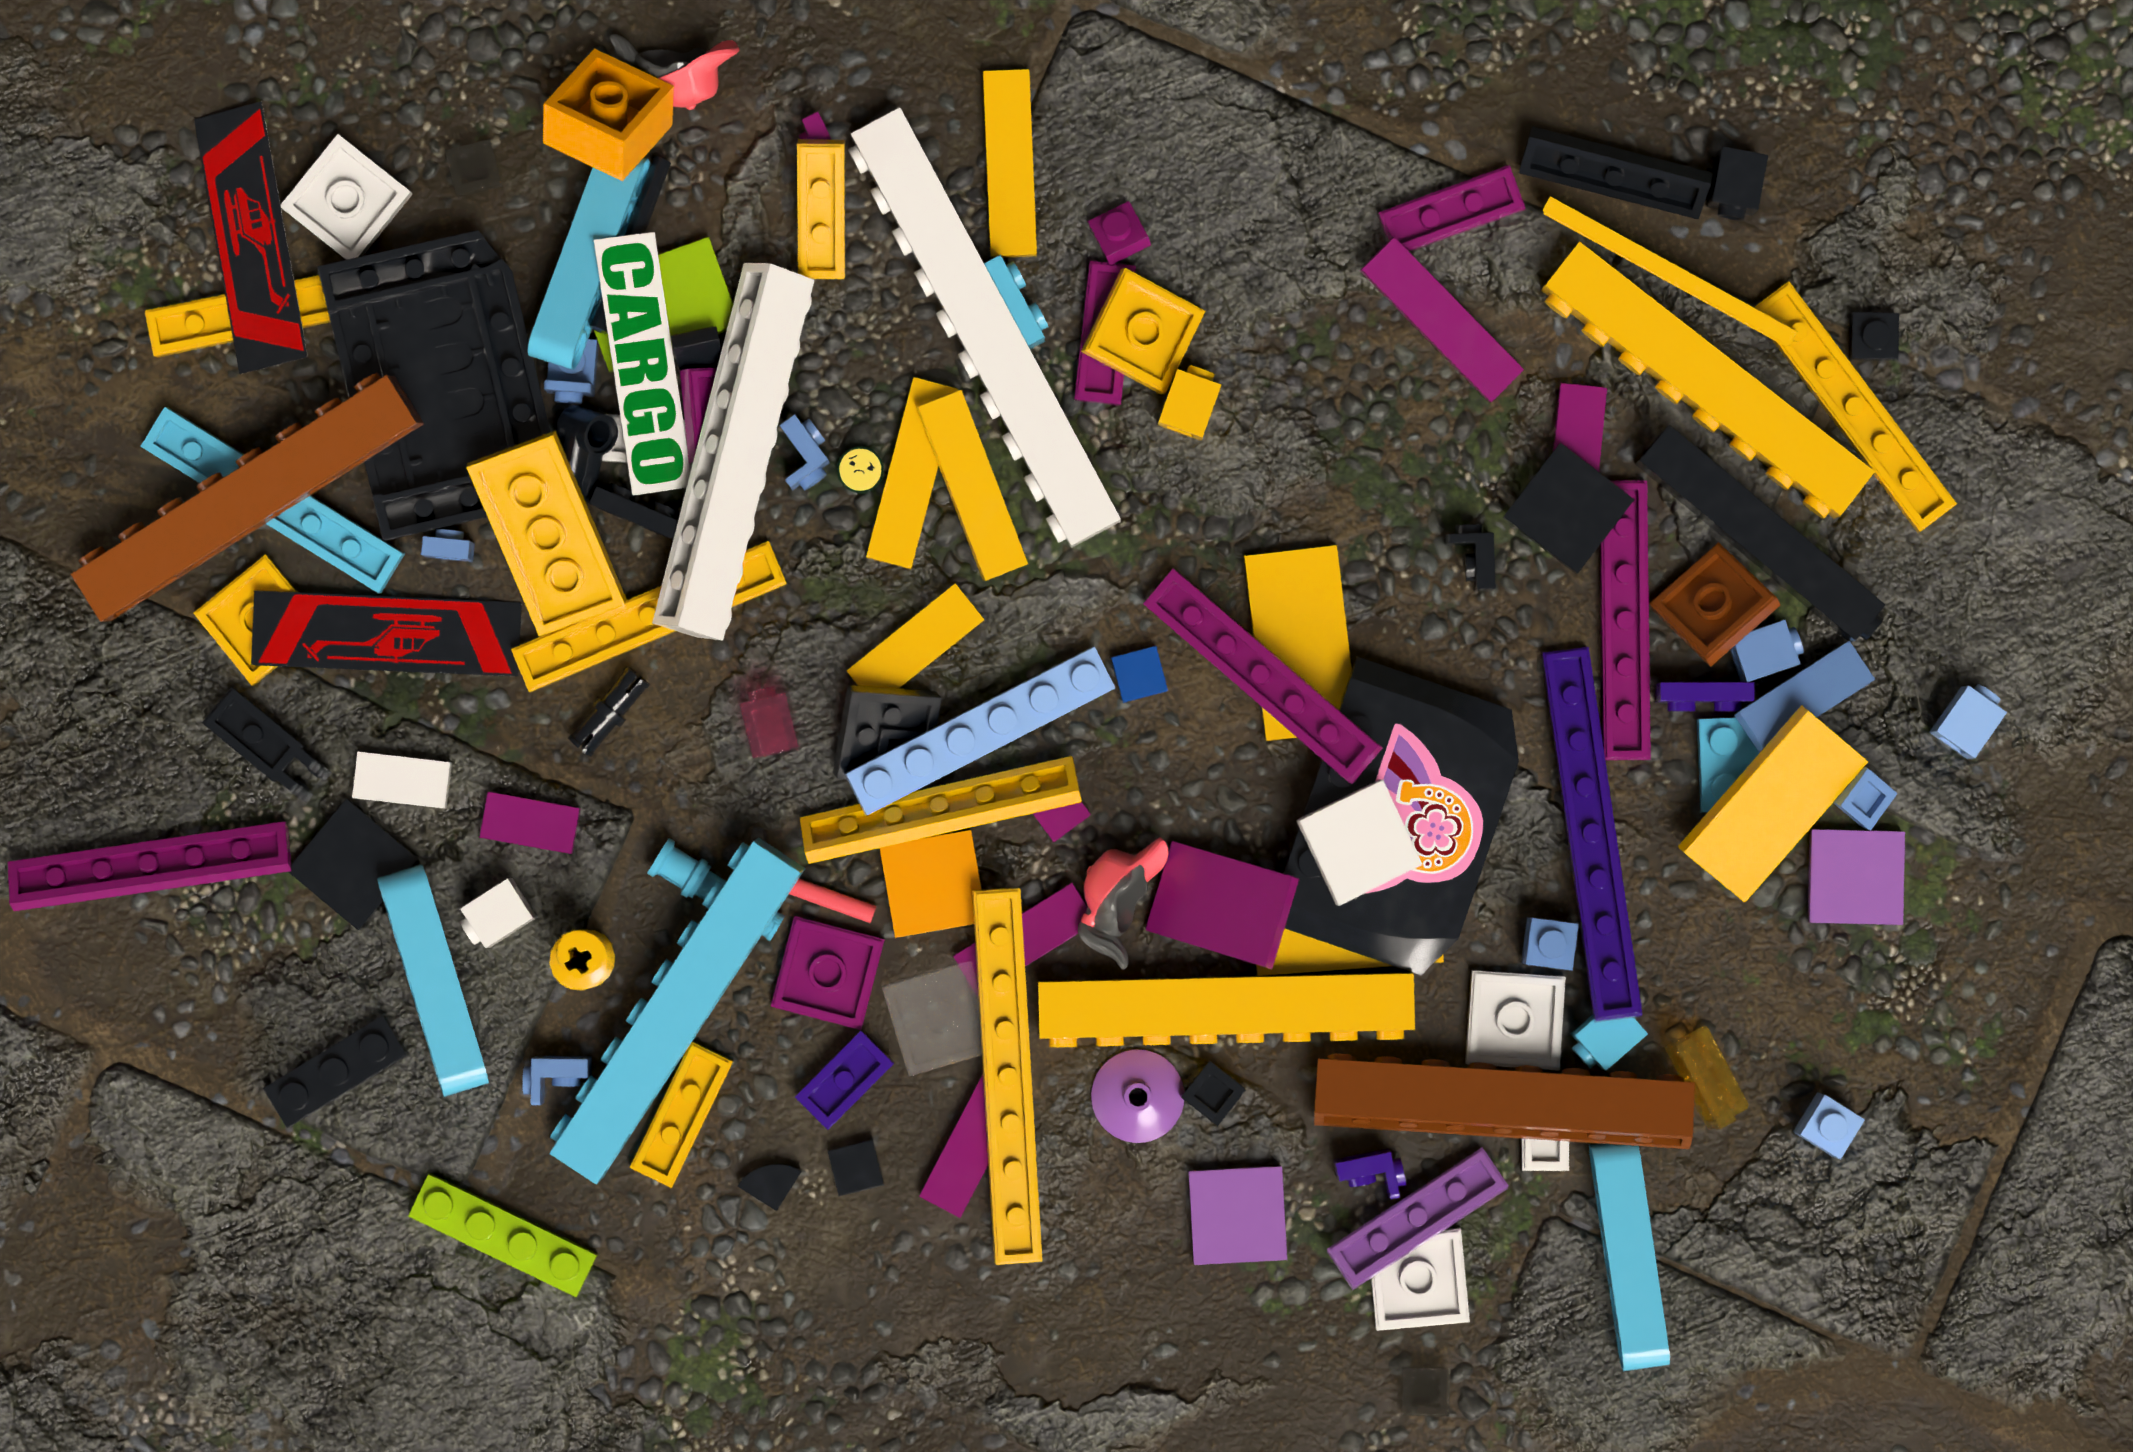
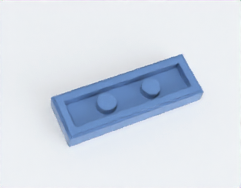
[1734,641,1875,753]

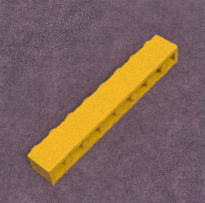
[1541,241,1875,519]
[1038,973,1415,1047]

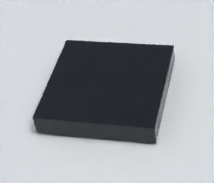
[1502,443,1635,574]
[289,799,420,930]

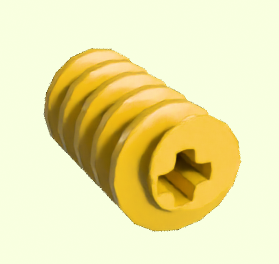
[550,929,615,990]

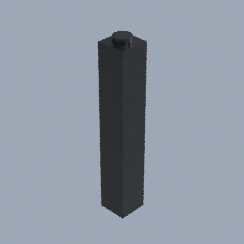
[1635,425,1886,642]

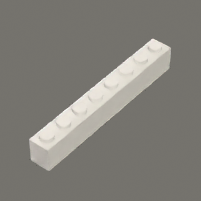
[652,263,814,641]

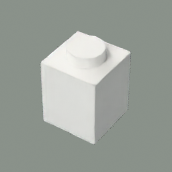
[460,878,537,948]

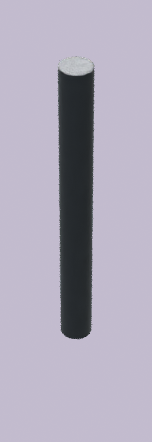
[590,157,671,334]

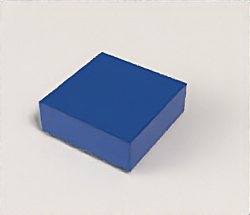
[1111,646,1168,703]

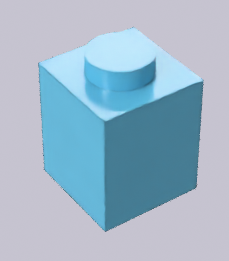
[1571,1015,1648,1071]

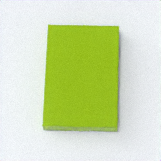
[594,237,733,373]

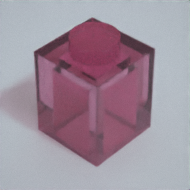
[740,686,801,759]

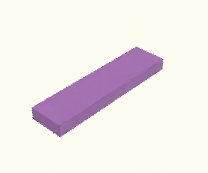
[1327,1147,1509,1290]

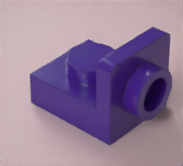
[1333,1148,1406,1199]

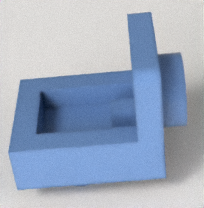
[780,414,830,491]

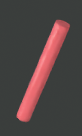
[789,878,877,924]

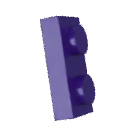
[1655,682,1754,712]
[795,1030,894,1130]

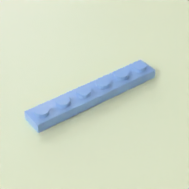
[844,647,1115,815]

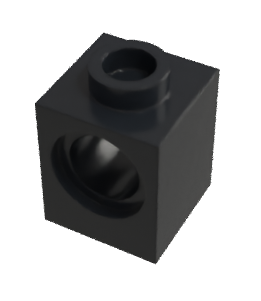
[1707,146,1768,221]

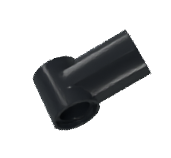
[557,405,618,503]

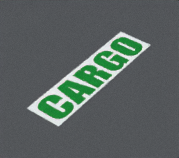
[594,232,691,496]

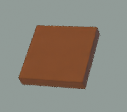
[1649,542,1781,667]

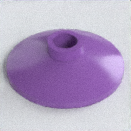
[1091,1049,1184,1143]

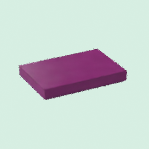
[1145,841,1299,969]

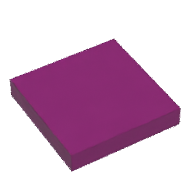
[771,916,885,1030]

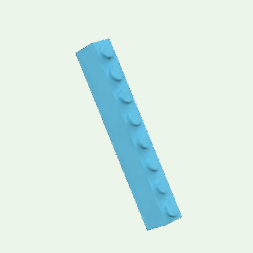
[549,838,806,1185]

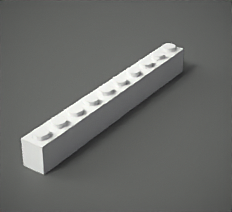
[848,108,1121,548]

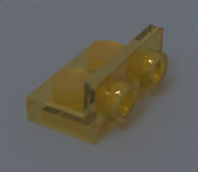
[1664,1026,1749,1129]

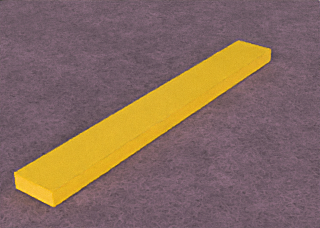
[972,887,1042,1265]

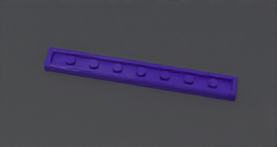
[1541,647,1643,1023]

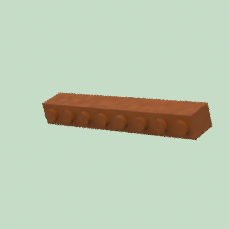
[71,373,424,622]
[1314,1054,1695,1149]

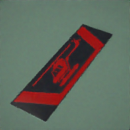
[194,101,308,375]
[251,591,522,677]

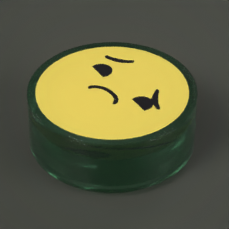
[837,446,884,494]

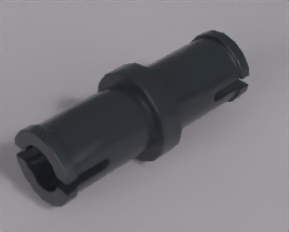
[568,666,650,757]

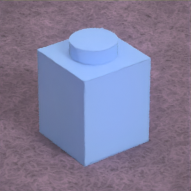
[1929,684,2007,759]
[1793,1092,1865,1160]

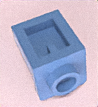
[544,339,599,404]
[523,1056,592,1105]

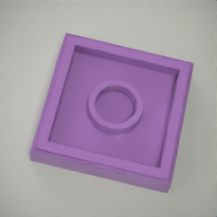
[1808,829,1905,925]
[1188,1165,1287,1265]

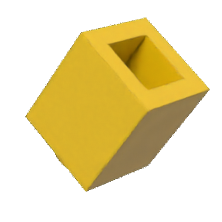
[1158,365,1221,441]

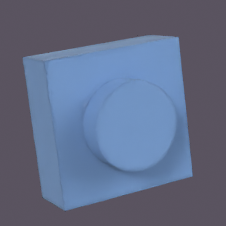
[421,529,475,562]
[1833,767,1898,831]

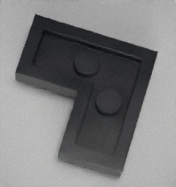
[833,685,942,780]

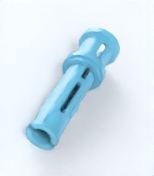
[647,838,785,941]

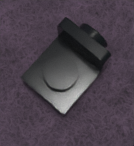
[1445,524,1496,592]

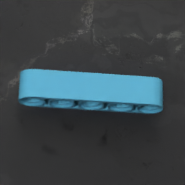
[528,157,650,370]
[377,864,489,1097]
[1589,1143,1670,1372]

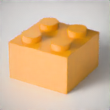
[543,48,674,181]

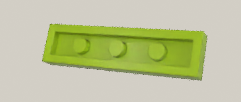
[408,1173,598,1297]

